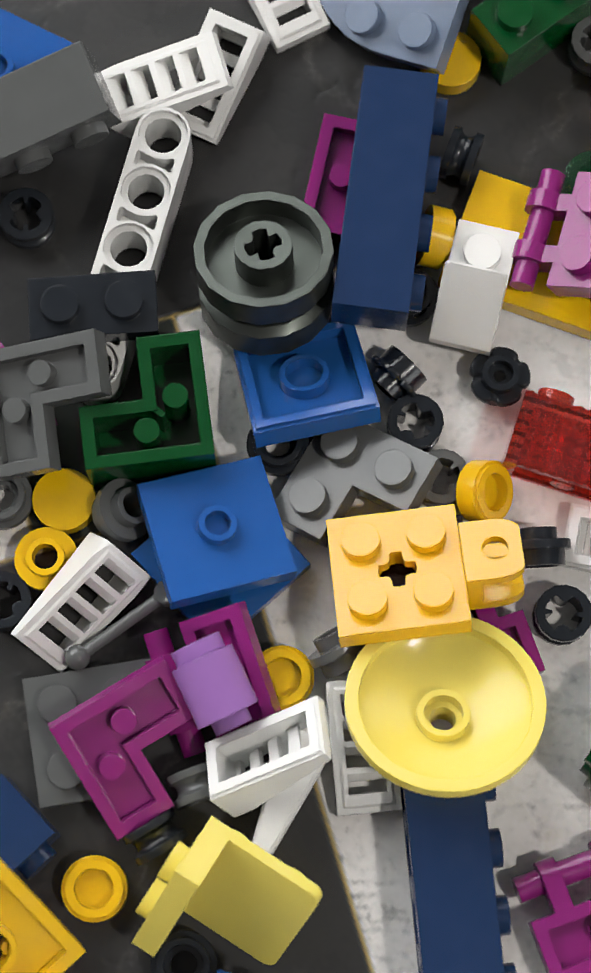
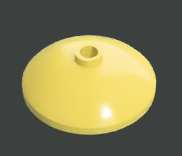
[344,617,546,798]

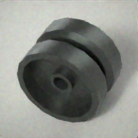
[193,191,334,356]

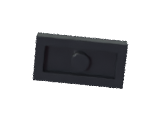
[27,270,160,342]

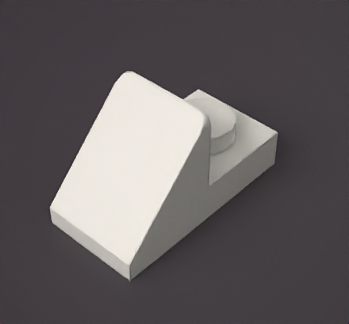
[429,219,520,356]

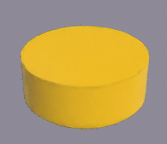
[420,32,481,95]
[415,204,456,270]
[456,460,513,522]
[32,468,96,534]
[262,645,314,710]
[61,855,129,922]

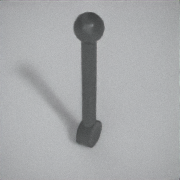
[65,581,170,670]

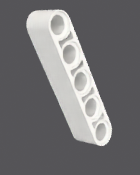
[82,107,193,406]

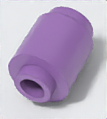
[171,631,259,736]

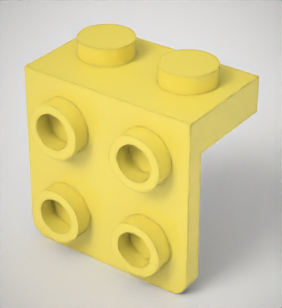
[131,816,322,965]

